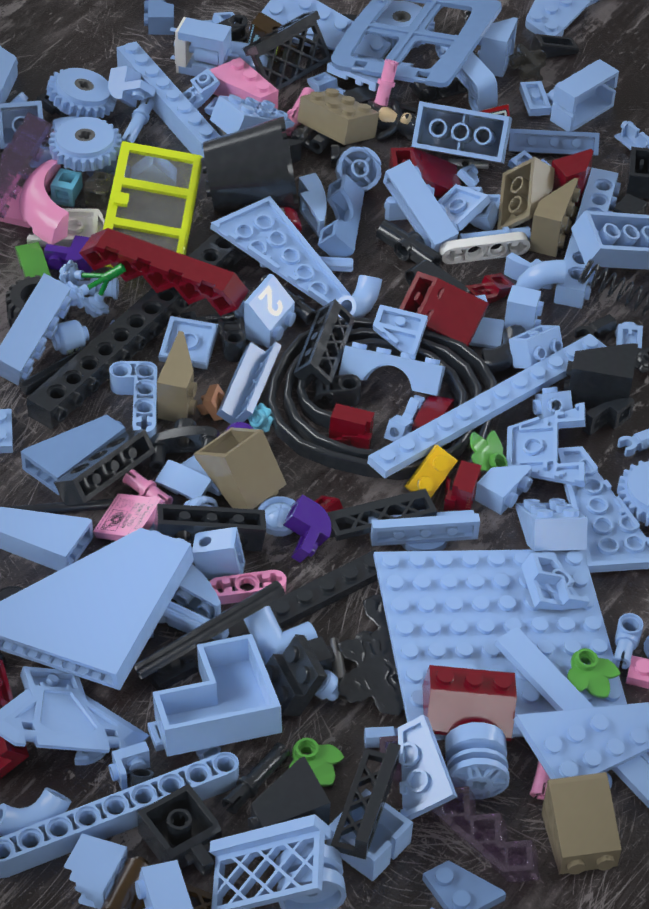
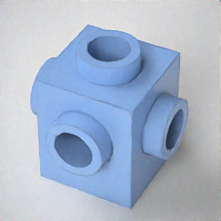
[532,387,573,419]

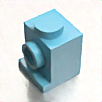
[50,168,83,208]

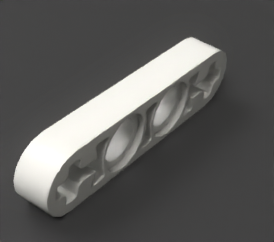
[439,232,530,264]

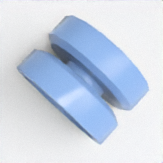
[275,843,347,909]

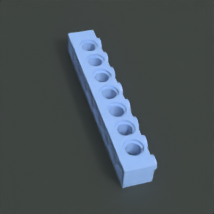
[554,168,621,309]

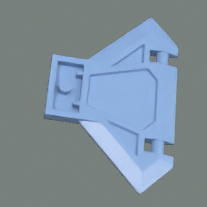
[0,666,149,753]

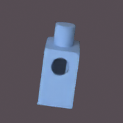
[192,527,245,580]

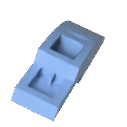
[173,564,221,619]

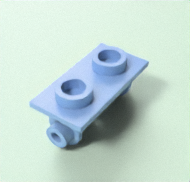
[614,121,649,150]

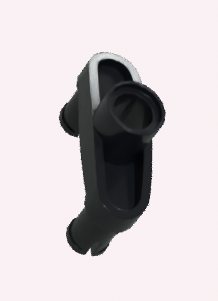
[149,418,220,472]

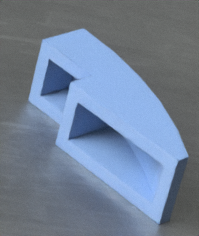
[298,173,327,238]

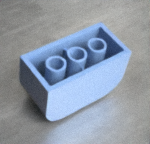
[411,101,512,164]

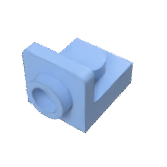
[615,322,643,348]
[108,741,150,790]

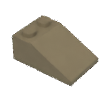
[497,157,555,230]
[157,331,198,422]

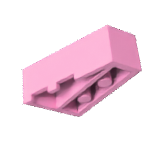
[210,57,278,110]

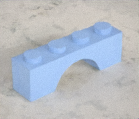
[339,342,446,396]

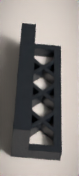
[293,299,355,386]
[327,488,437,541]
[330,742,401,860]

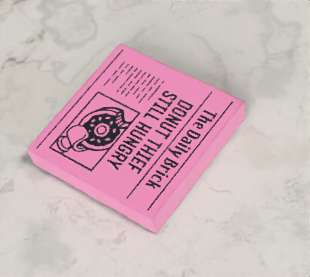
[93,494,164,541]

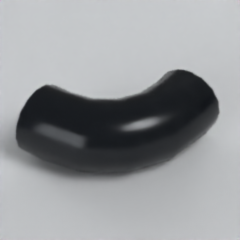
[481,325,526,373]

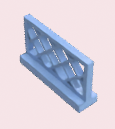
[209,814,331,909]

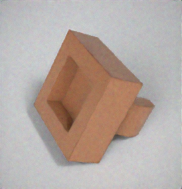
[197,384,225,421]

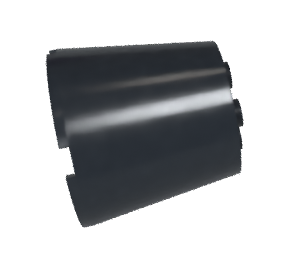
[201,117,299,212]

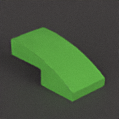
[15,242,51,277]

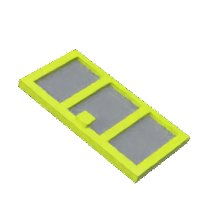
[103,141,203,268]

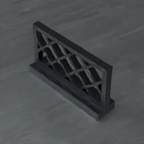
[243,11,331,91]

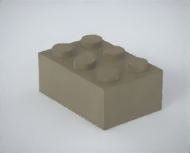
[297,88,379,145]

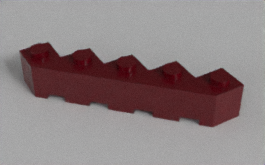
[79,228,249,316]

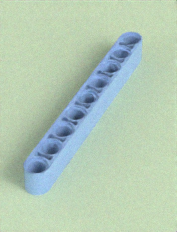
[0,752,239,878]

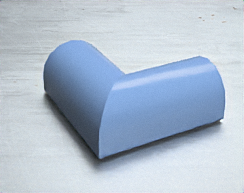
[243,606,318,665]

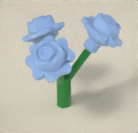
[59,260,126,318]

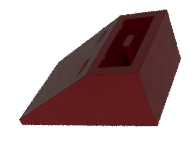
[389,147,460,198]
[399,271,489,346]

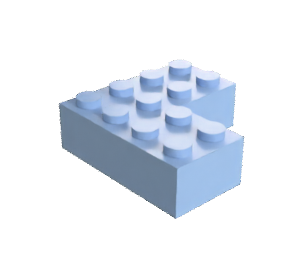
[153,634,282,757]

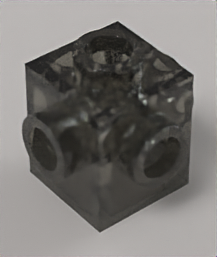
[84,170,115,210]

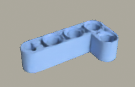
[435,45,498,111]
[109,361,158,439]

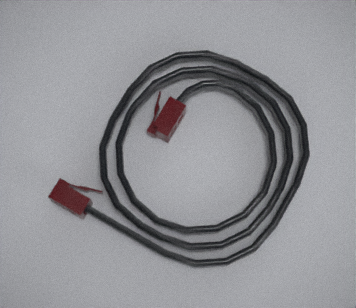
[267,317,497,512]

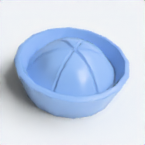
[258,496,295,536]

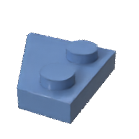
[422,860,506,909]

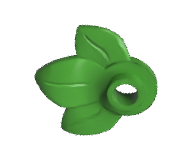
[470,430,508,472]
[567,648,620,698]
[289,738,344,787]

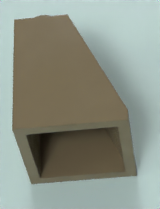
[194,427,286,509]
[541,772,622,874]

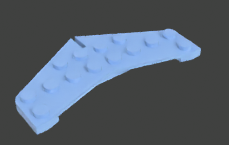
[525,0,600,37]

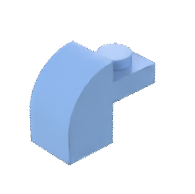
[108,66,156,107]

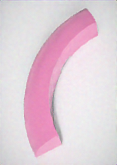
[19,159,69,245]

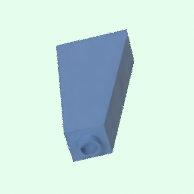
[21,415,126,495]

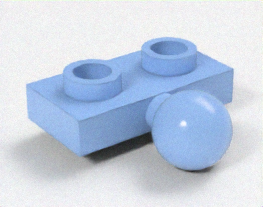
[519,81,554,116]

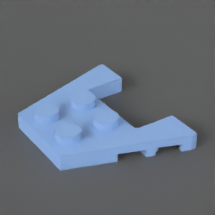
[506,403,586,487]

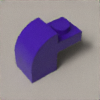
[44,235,93,273]
[283,494,331,562]

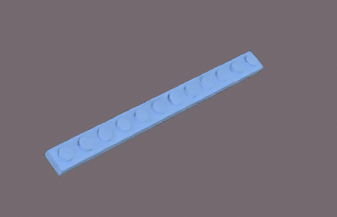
[367,334,607,478]

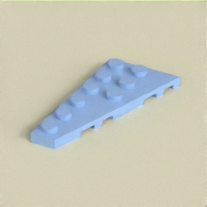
[210,196,351,306]
[558,446,649,573]
[513,702,649,779]

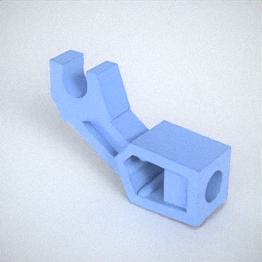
[384,395,425,442]

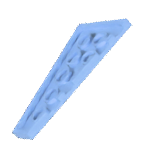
[249,0,391,59]

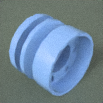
[445,722,510,799]

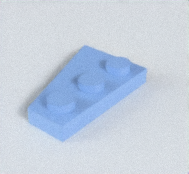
[398,715,457,820]

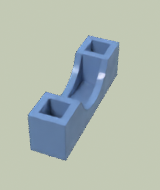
[144,0,174,35]
[318,174,364,258]

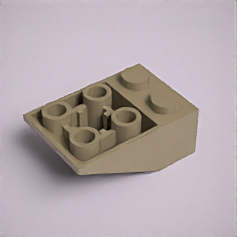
[529,178,581,257]

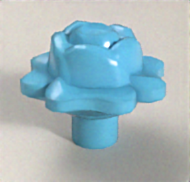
[248,403,273,432]

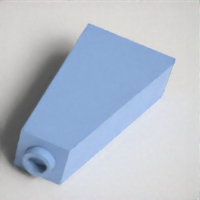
[0,507,93,571]

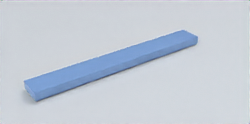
[494,626,649,808]

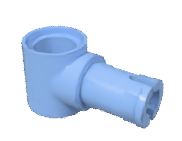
[612,613,643,669]

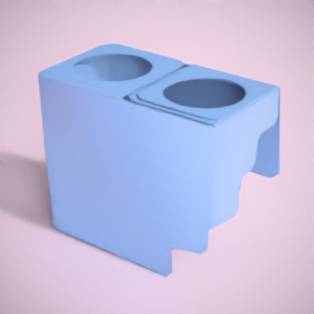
[64,833,127,909]

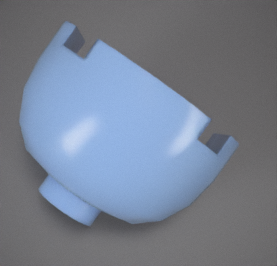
[335,146,382,192]

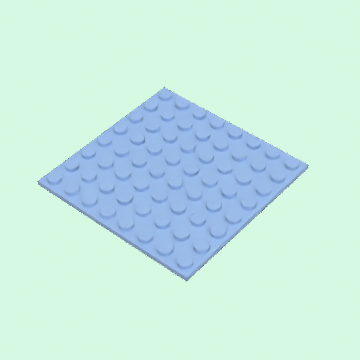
[373,550,627,740]

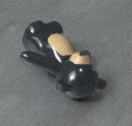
[367,98,417,142]

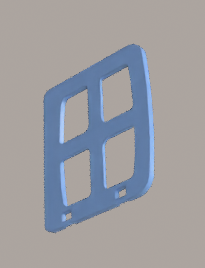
[331,0,502,87]

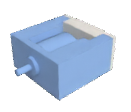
[170,17,240,77]

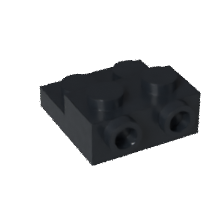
[265,634,327,716]

